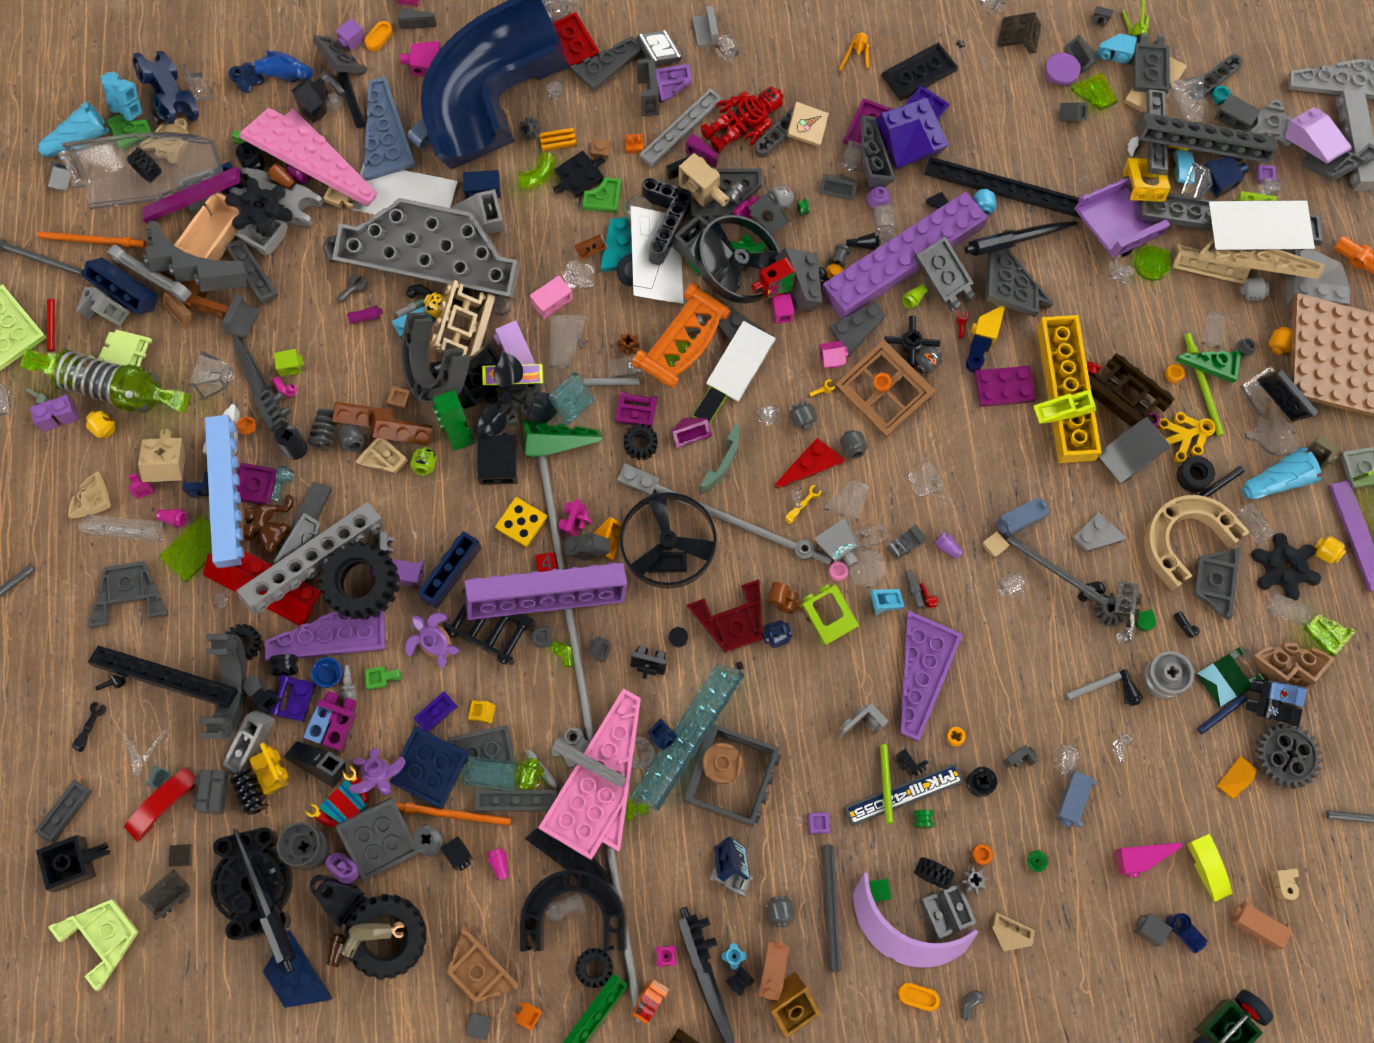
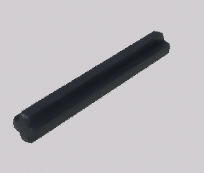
[337,72,365,128]

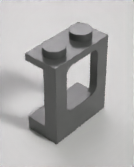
[637,58,659,116]

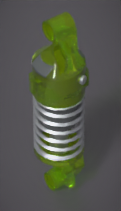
[19,349,192,413]

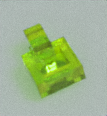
[624,799,648,821]

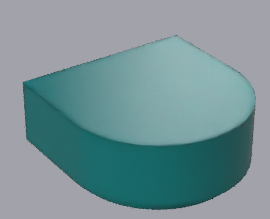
[1211,85,1232,106]

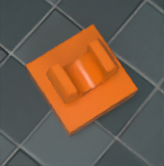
[625,134,644,154]
[513,1002,543,1031]

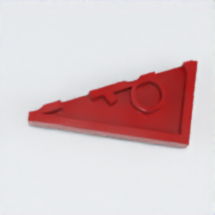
[775,438,845,489]

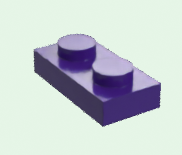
[414,691,458,732]

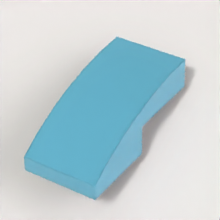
[1172,149,1195,185]

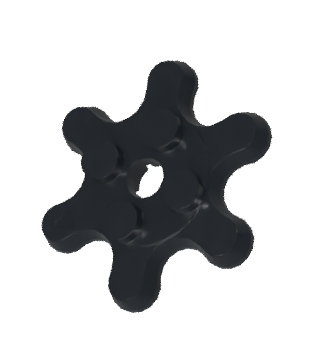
[225,178,293,237]
[1251,533,1321,602]

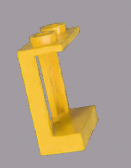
[1123,158,1170,202]

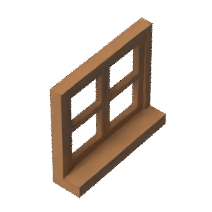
[835,339,936,438]

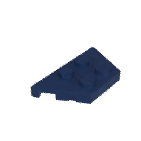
[263,930,333,1008]

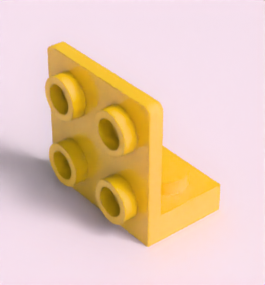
[249,742,289,796]

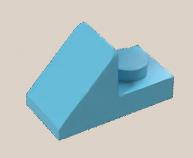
[870,589,905,615]

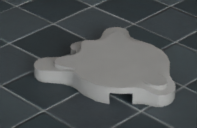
[1250,100,1292,146]

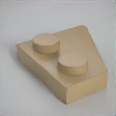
[355,438,408,474]

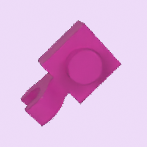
[732,196,760,219]
[128,473,155,499]

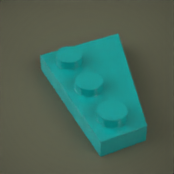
[600,216,632,272]

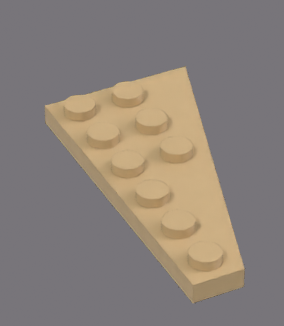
[1198,238,1326,279]

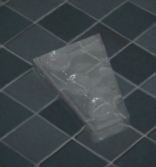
[1170,75,1204,123]
[550,315,588,368]

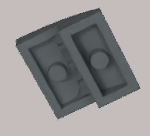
[919,884,977,940]

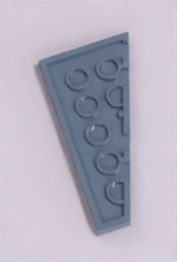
[363,76,416,181]

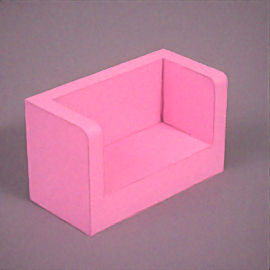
[530,275,573,319]

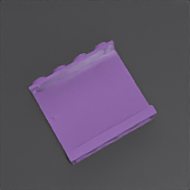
[1074,177,1171,258]

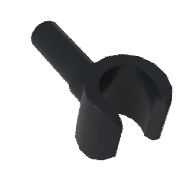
[95,675,126,691]

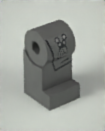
[887,524,926,560]

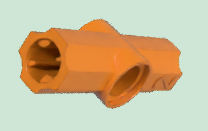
[1333,235,1374,275]

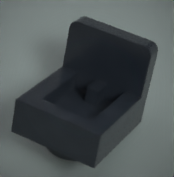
[896,749,929,776]

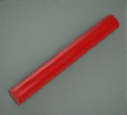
[47,299,55,352]

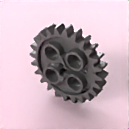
[1254,723,1323,789]

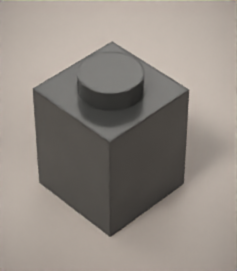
[1134,913,1172,947]

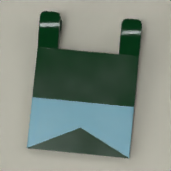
[1196,646,1265,707]

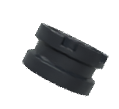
[269,654,299,676]
[966,767,998,797]

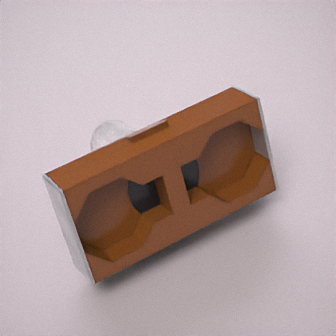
[574,234,607,260]

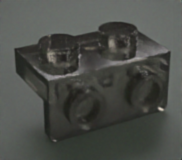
[1114,581,1142,628]
[139,869,190,920]

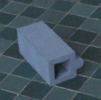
[997,497,1050,538]
[1055,771,1097,828]

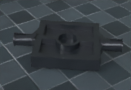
[553,151,606,199]

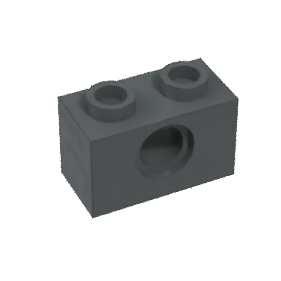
[749,193,791,236]

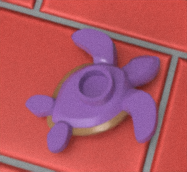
[405,612,460,668]
[349,748,405,795]

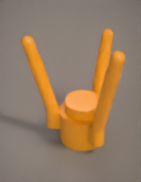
[839,33,869,71]

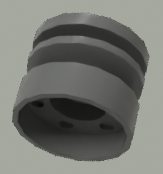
[277,822,330,871]

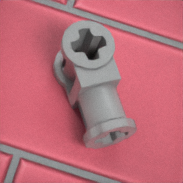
[709,865,754,897]

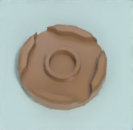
[702,743,743,784]

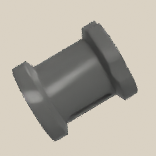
[829,244,851,268]

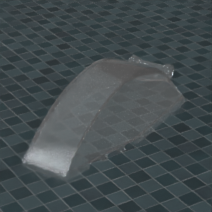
[58,132,224,209]

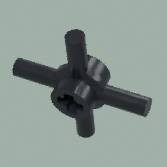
[884,316,940,368]

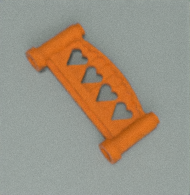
[631,282,731,388]

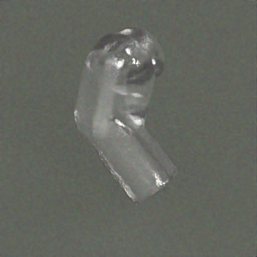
[1117,618,1136,644]

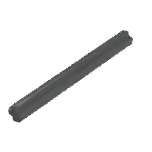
[823,845,841,972]

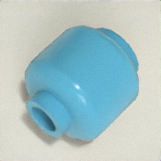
[972,189,997,216]

